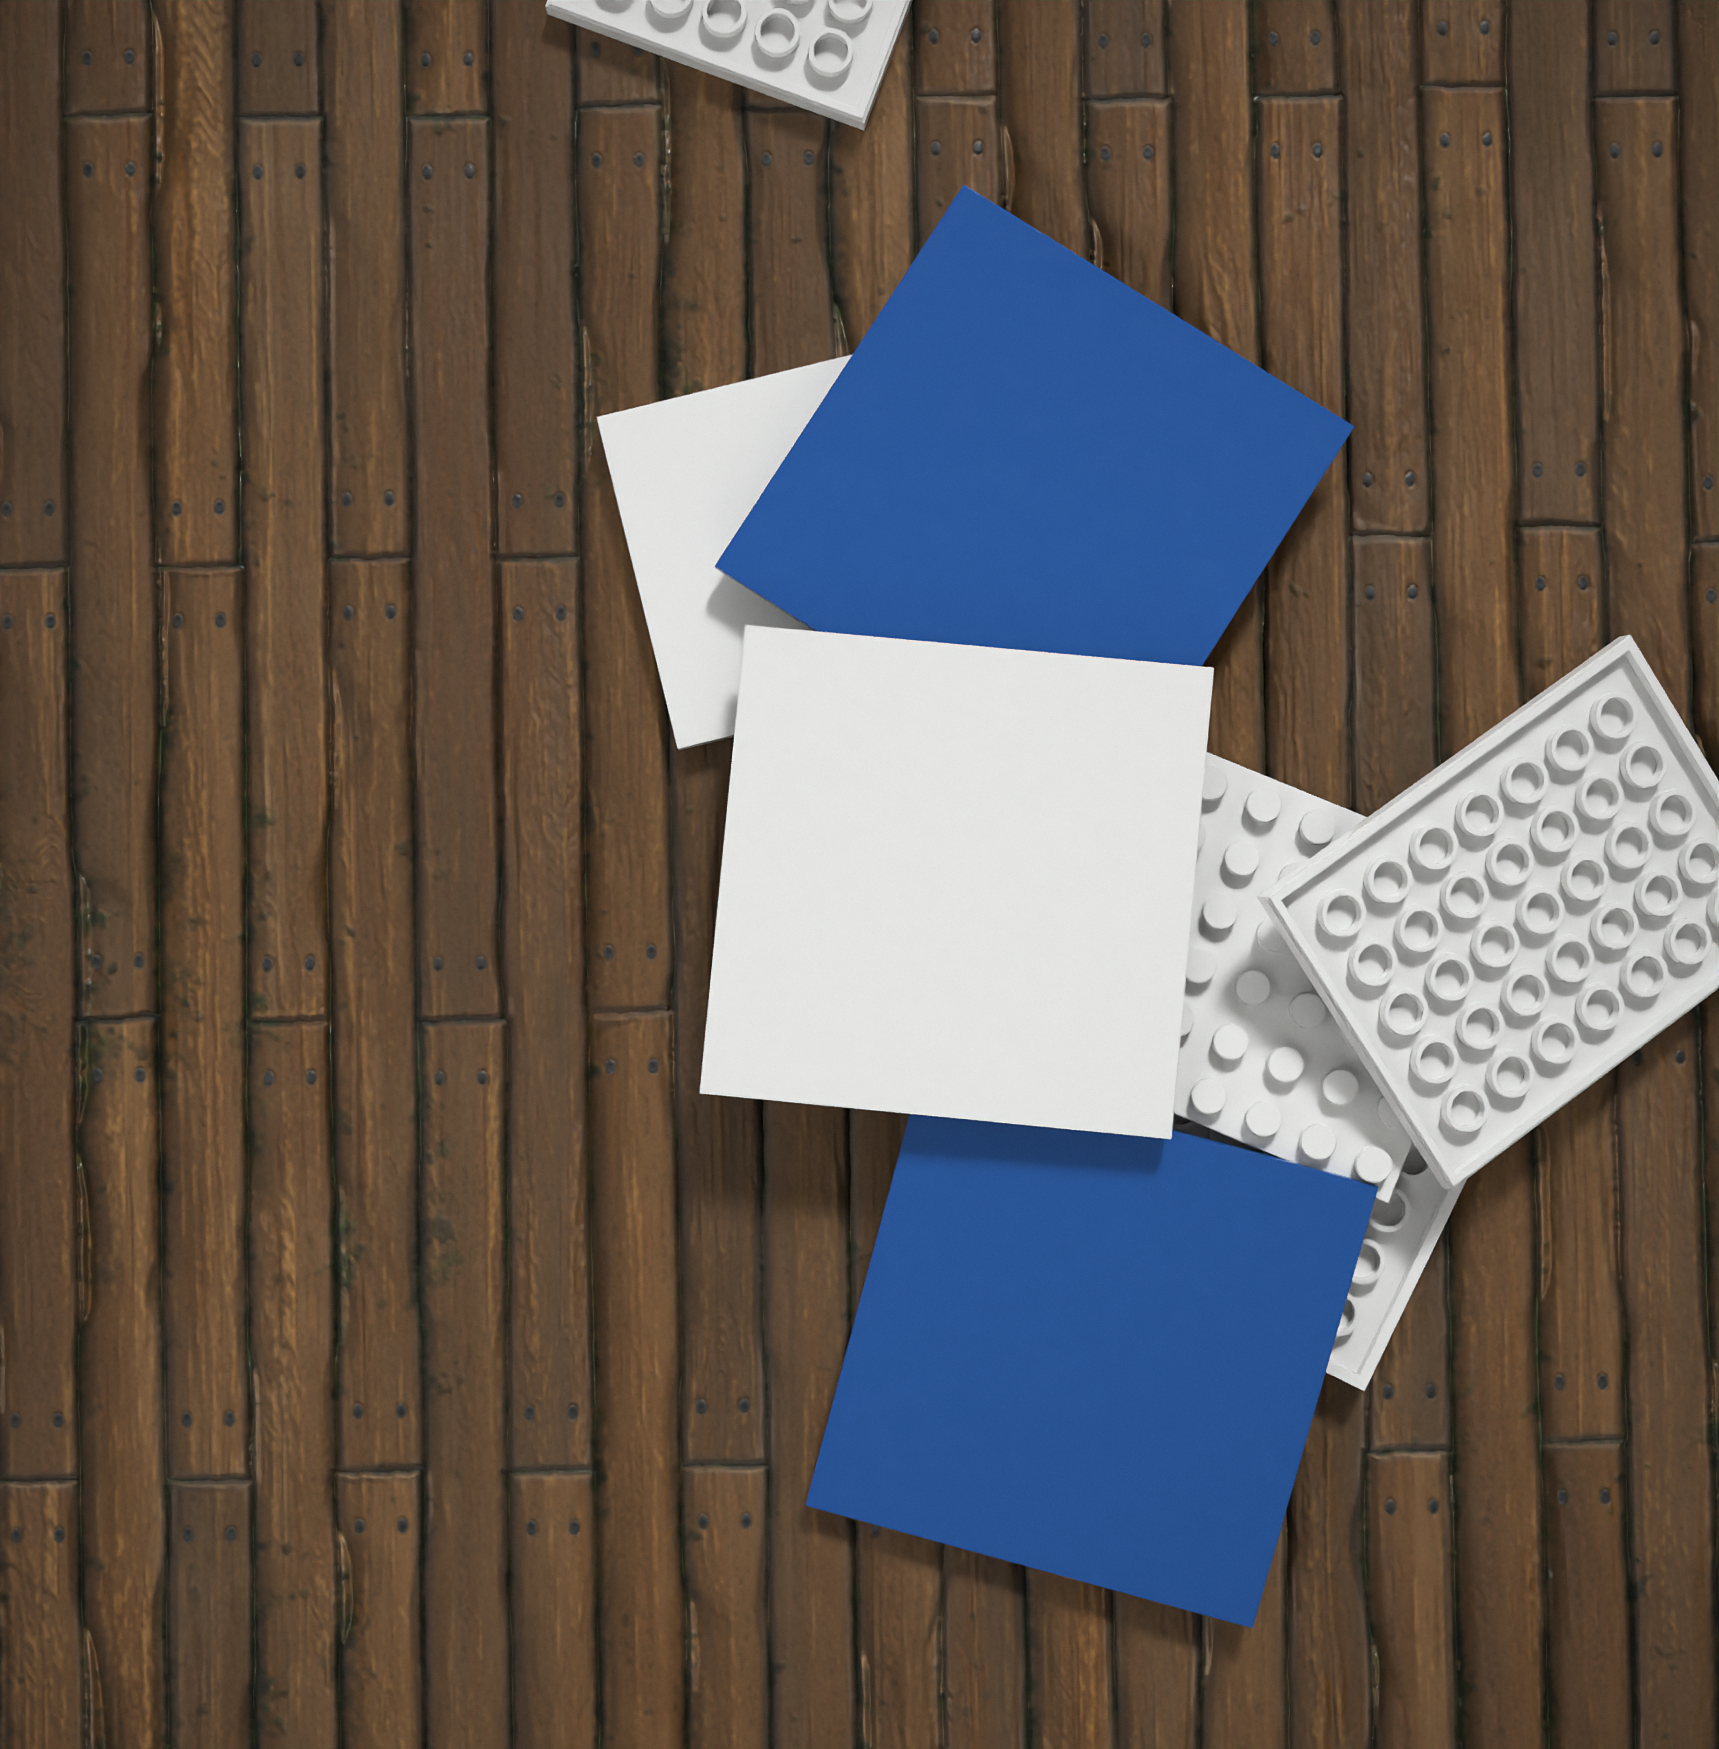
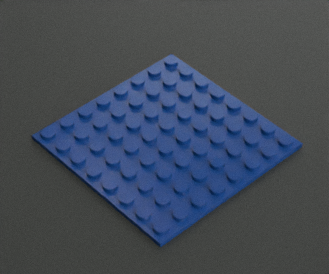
[715,185,1355,666]
[805,1114,1379,1628]

